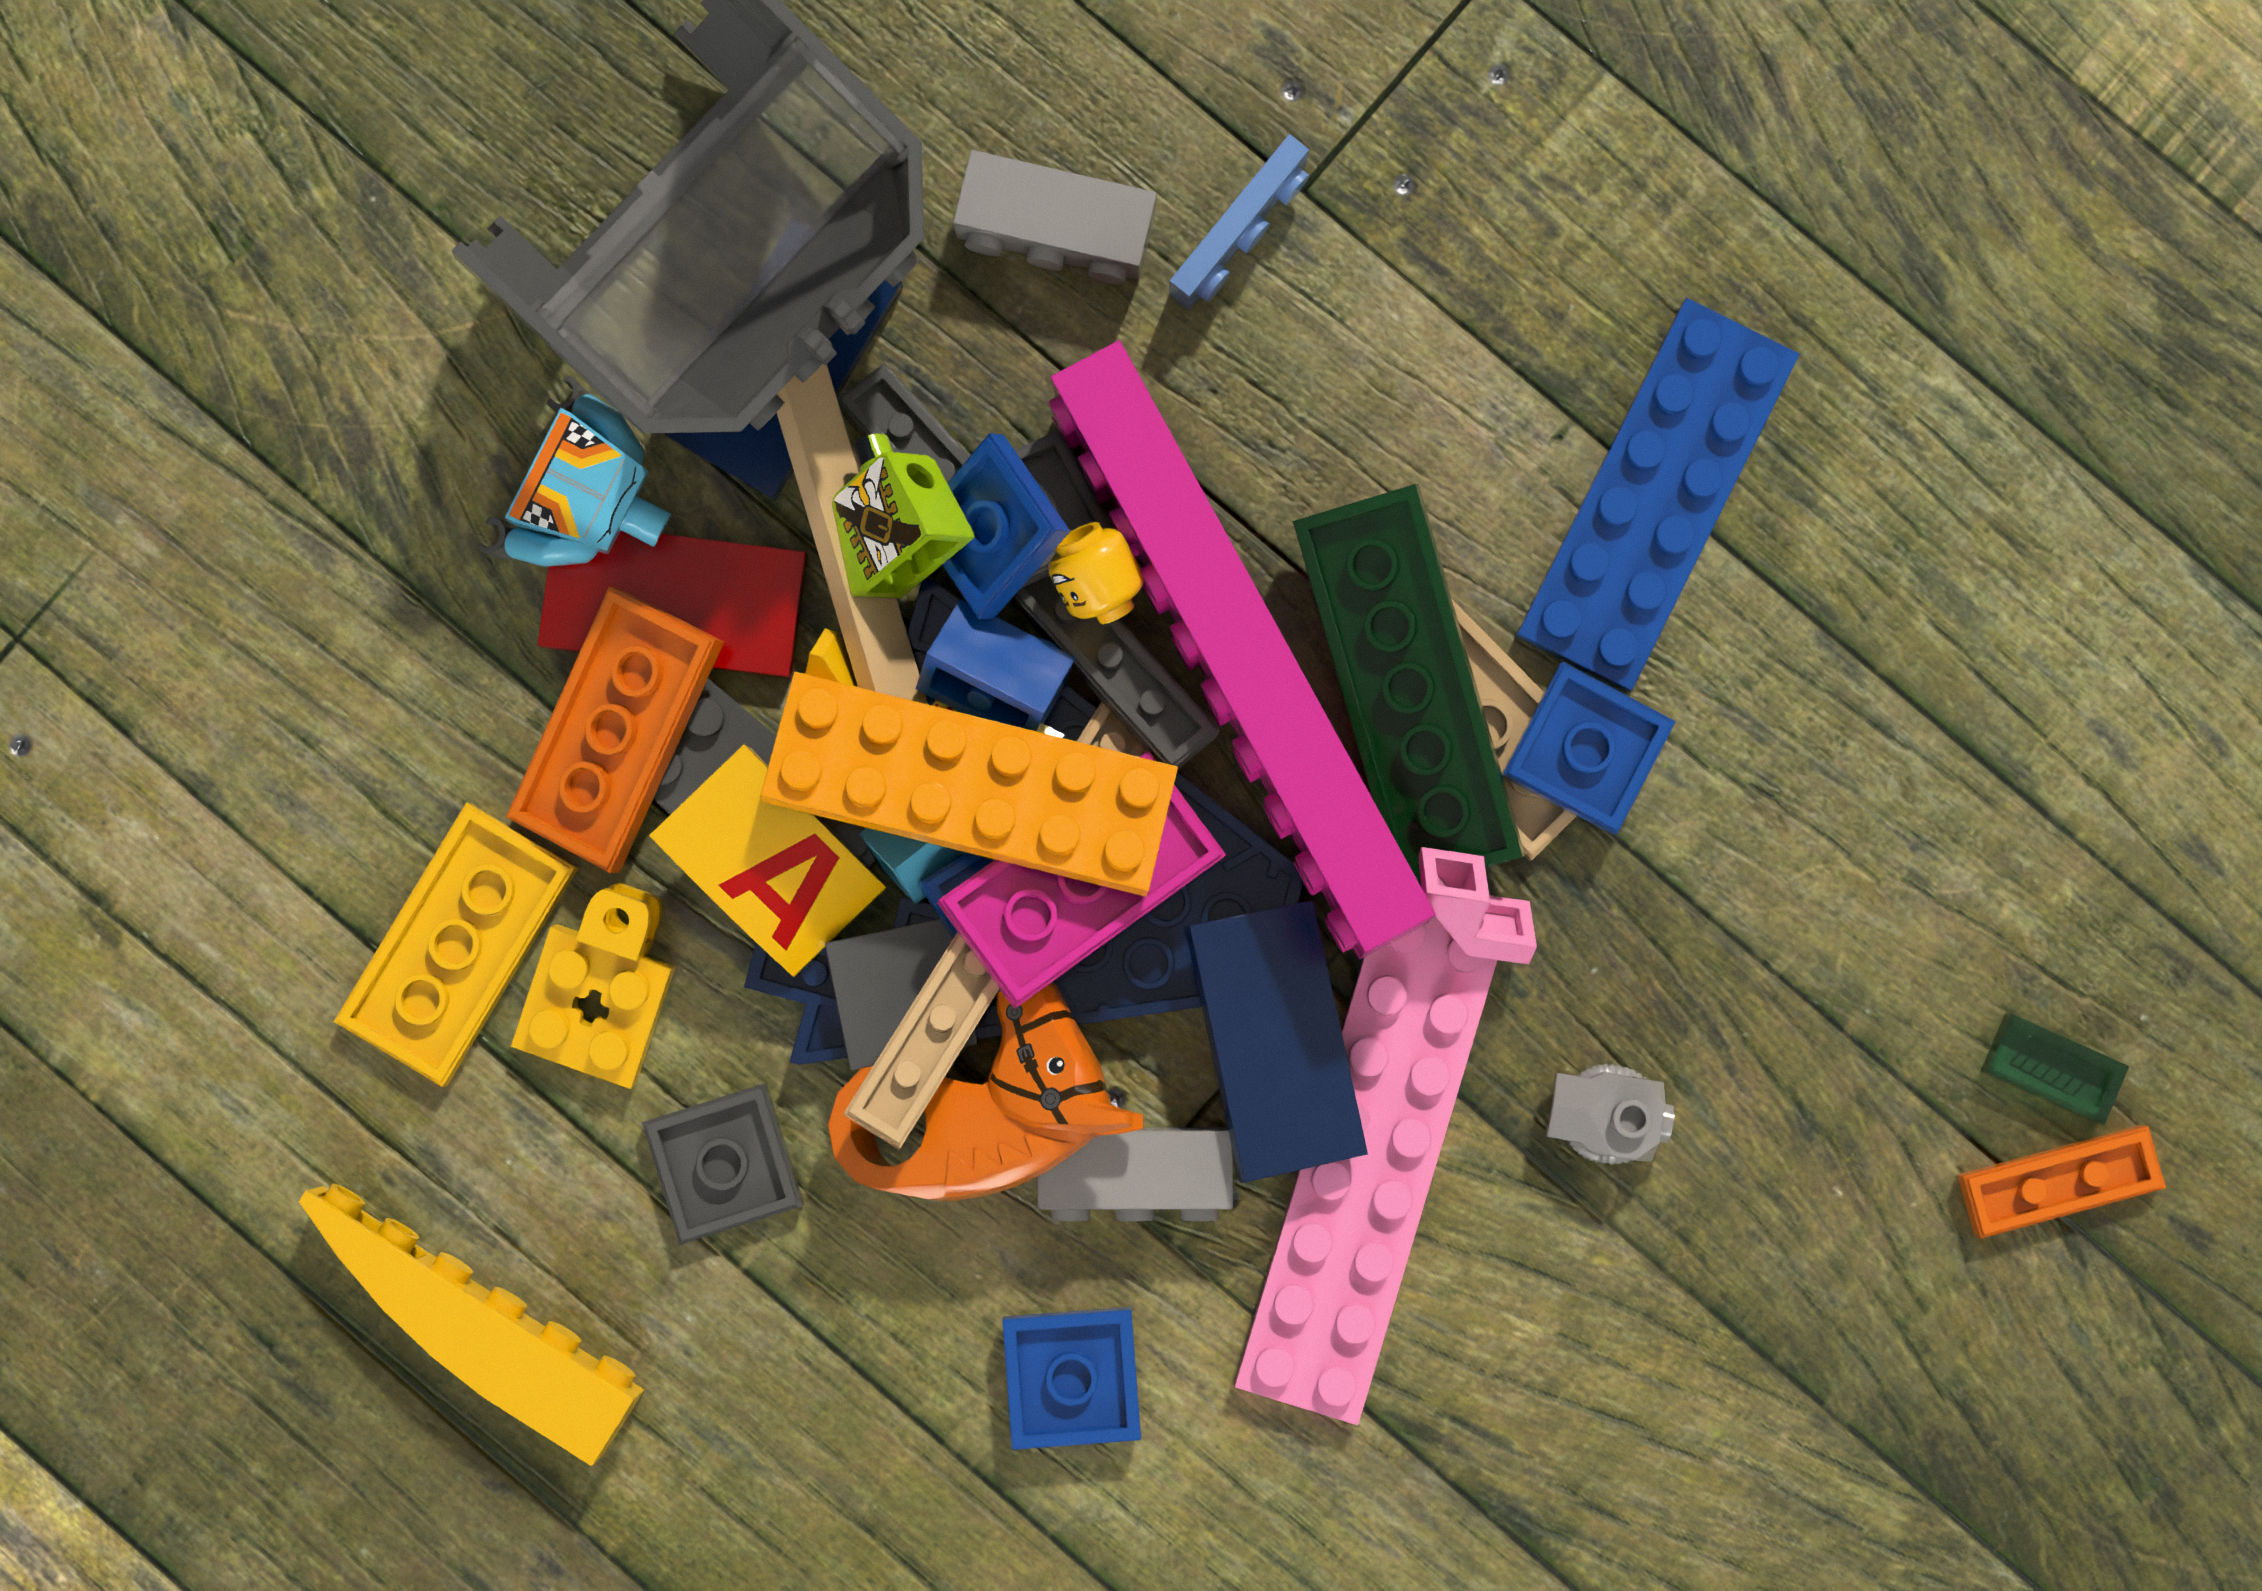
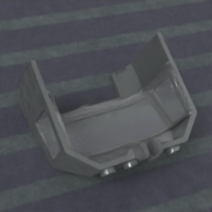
[451,0,924,433]

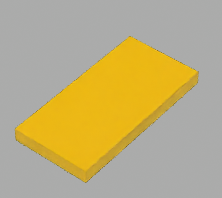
[333,802,579,1087]

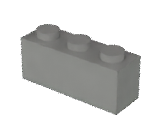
[953,150,1157,285]
[1038,1127,1233,1221]

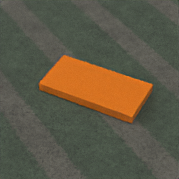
[506,586,724,873]

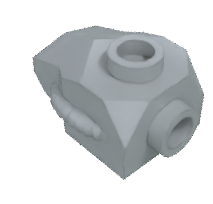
[1545,1064,1674,1164]

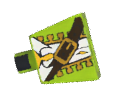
[832,433,975,599]

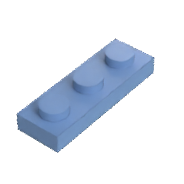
[1169,134,1309,311]

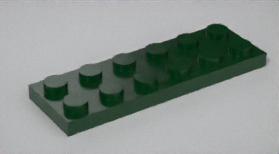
[1293,484,1525,885]

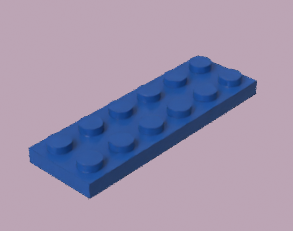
[1515,297,1800,693]

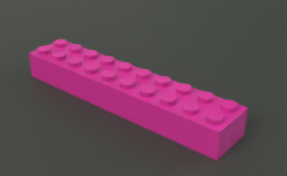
[1047,340,1436,960]

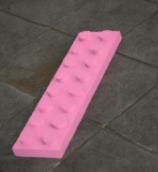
[1234,916,1497,1425]

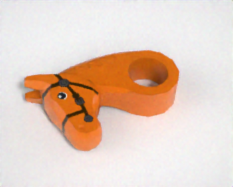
[828,982,1144,1202]

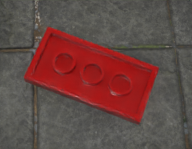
[537,531,808,679]

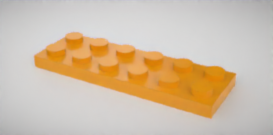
[760,671,1178,897]

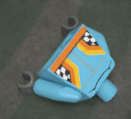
[478,376,671,567]

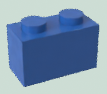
[915,599,1075,732]

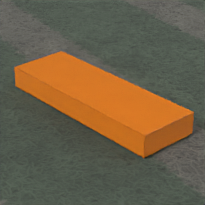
[1957,1125,2166,1239]

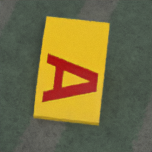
[649,744,887,977]

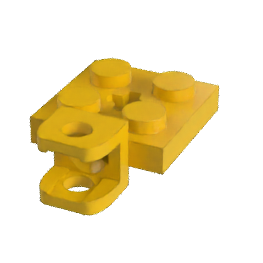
[511,882,676,1089]

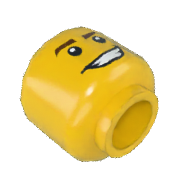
[1048,522,1144,624]

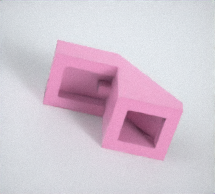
[1418,847,1537,965]

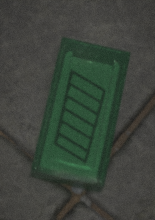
[1980,1013,2129,1125]

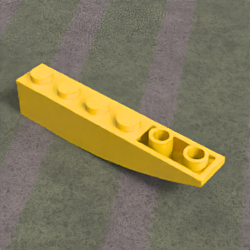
[298,1184,645,1466]

